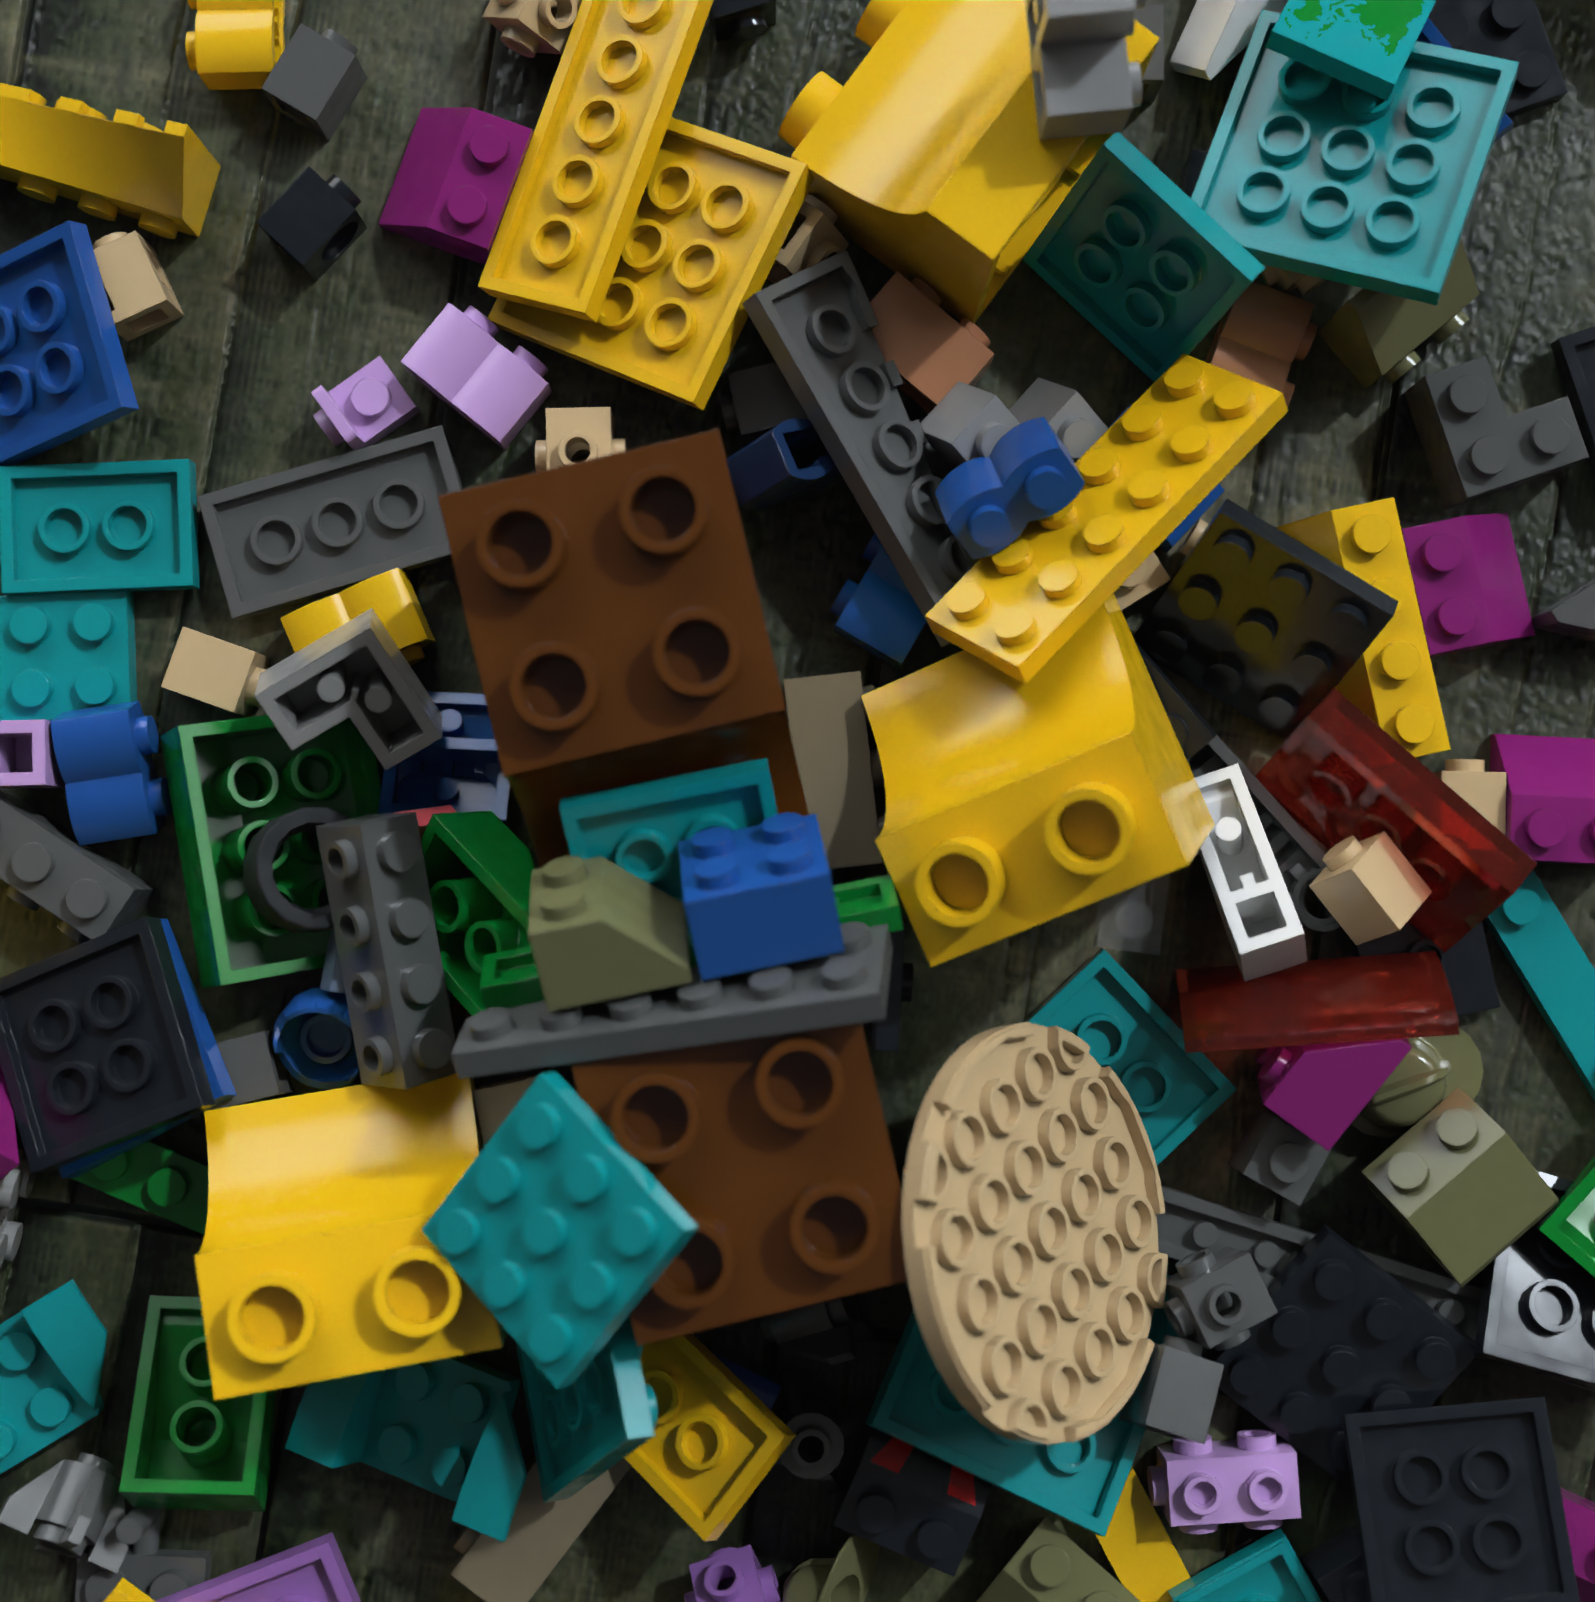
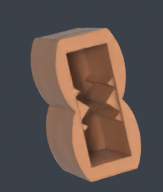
[1204,281,1318,407]

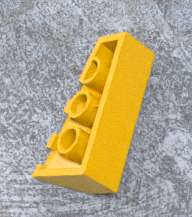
[0,83,221,239]
[1276,497,1451,767]

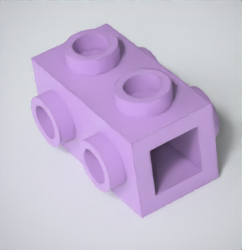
[1147,1428,1301,1534]

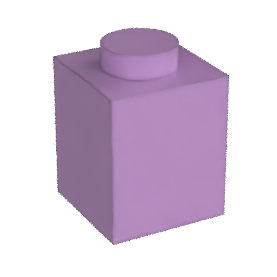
[0,719,65,789]

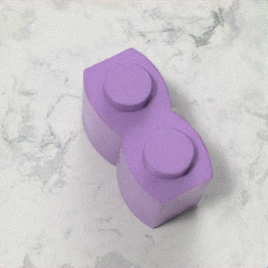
[400,303,552,450]

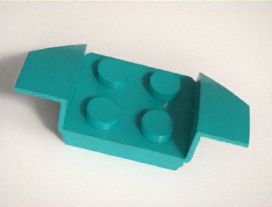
[0,1279,107,1474]
[285,1355,527,1542]

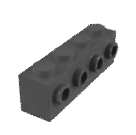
[0,789,157,944]
[316,812,457,1090]

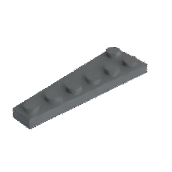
[742,250,978,647]
[451,922,893,1079]

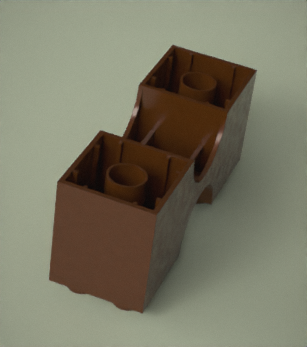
[437,429,908,1346]

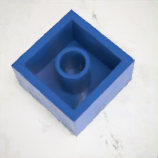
[678,813,845,981]

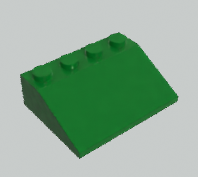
[160,715,381,988]

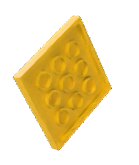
[488,117,814,411]

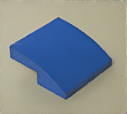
[378,691,512,828]

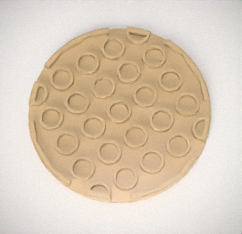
[902,1022,1168,1444]

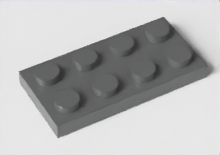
[197,425,463,621]

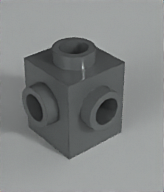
[1163,1246,1278,1351]

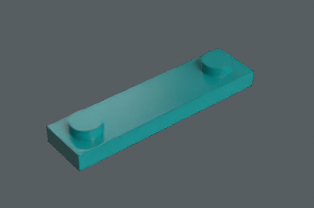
[1475,862,1595,1102]

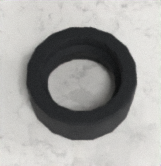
[243,807,351,933]

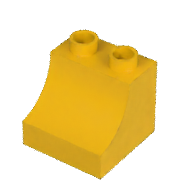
[778,0,1160,324]
[861,593,1215,967]
[195,1073,507,1400]

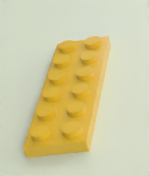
[478,0,714,323]
[925,353,1288,684]

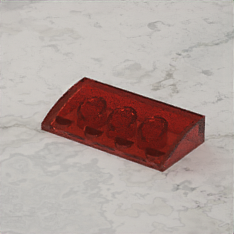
[1255,688,1538,952]
[1175,951,1459,1053]

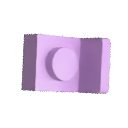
[311,356,420,450]

